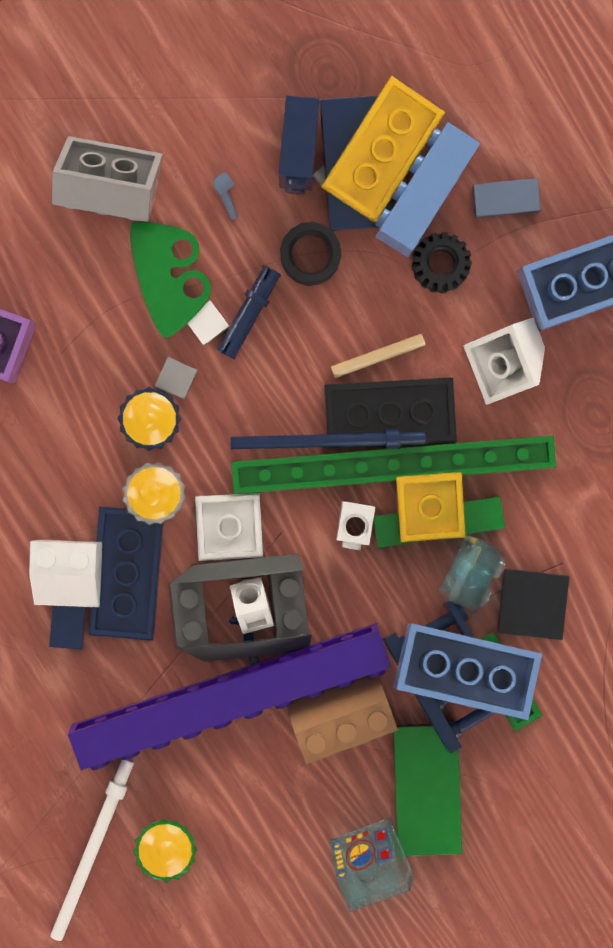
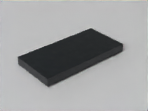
[324,377,457,449]

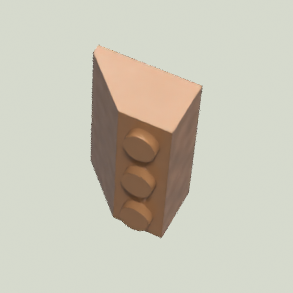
[287,676,398,764]

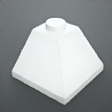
[463,317,545,405]

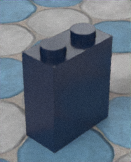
[279,95,319,195]

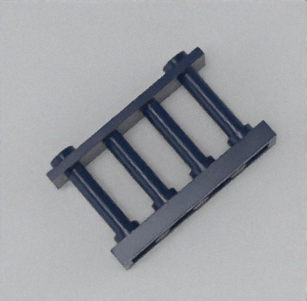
[382,600,495,754]

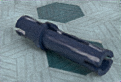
[217,265,281,360]

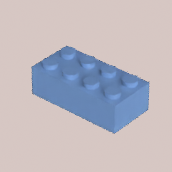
[517,235,613,332]
[393,623,542,720]

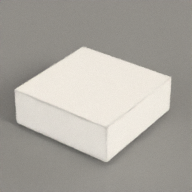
[187,300,230,346]

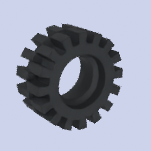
[411,232,472,293]

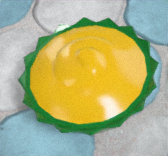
[133,819,197,883]

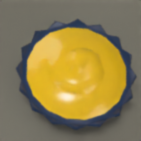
[117,387,181,451]

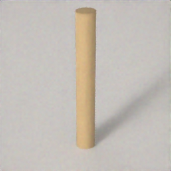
[331,334,425,378]

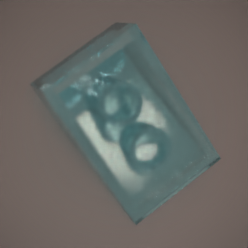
[438,534,506,611]

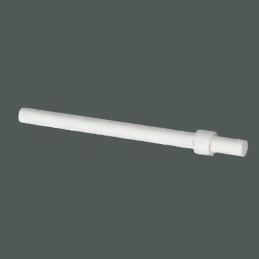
[50,759,135,941]

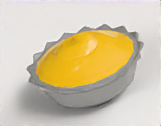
[122,462,186,525]

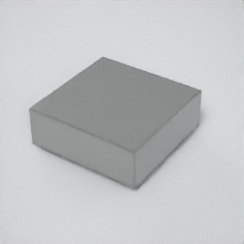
[155,357,198,400]

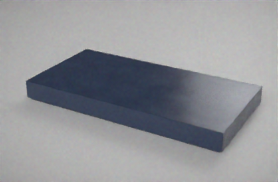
[319,96,393,231]
[89,506,164,641]

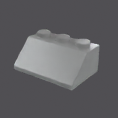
[52,136,163,222]

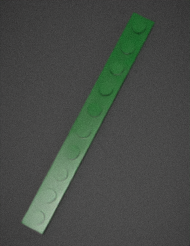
[231,435,556,494]

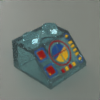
[330,818,414,912]

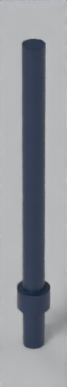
[231,429,426,450]

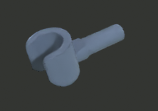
[213,172,238,219]

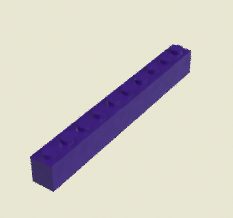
[68,623,391,770]

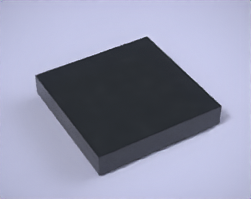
[497,568,570,640]

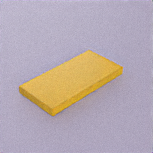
[321,76,445,223]

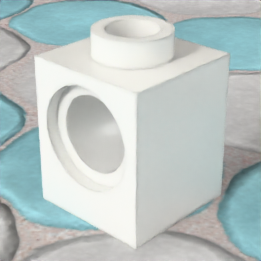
[336,501,375,550]
[230,577,274,634]

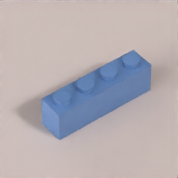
[375,122,480,258]

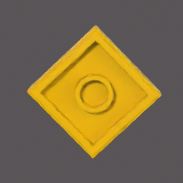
[396,472,466,542]

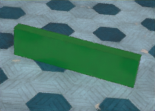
[373,496,505,548]

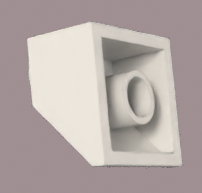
[29,540,102,607]

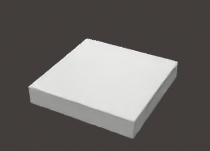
[195,493,263,561]

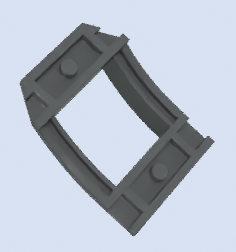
[168,553,312,661]

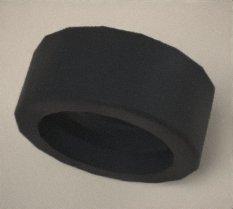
[280,222,341,286]

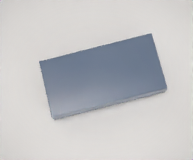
[472,178,541,218]

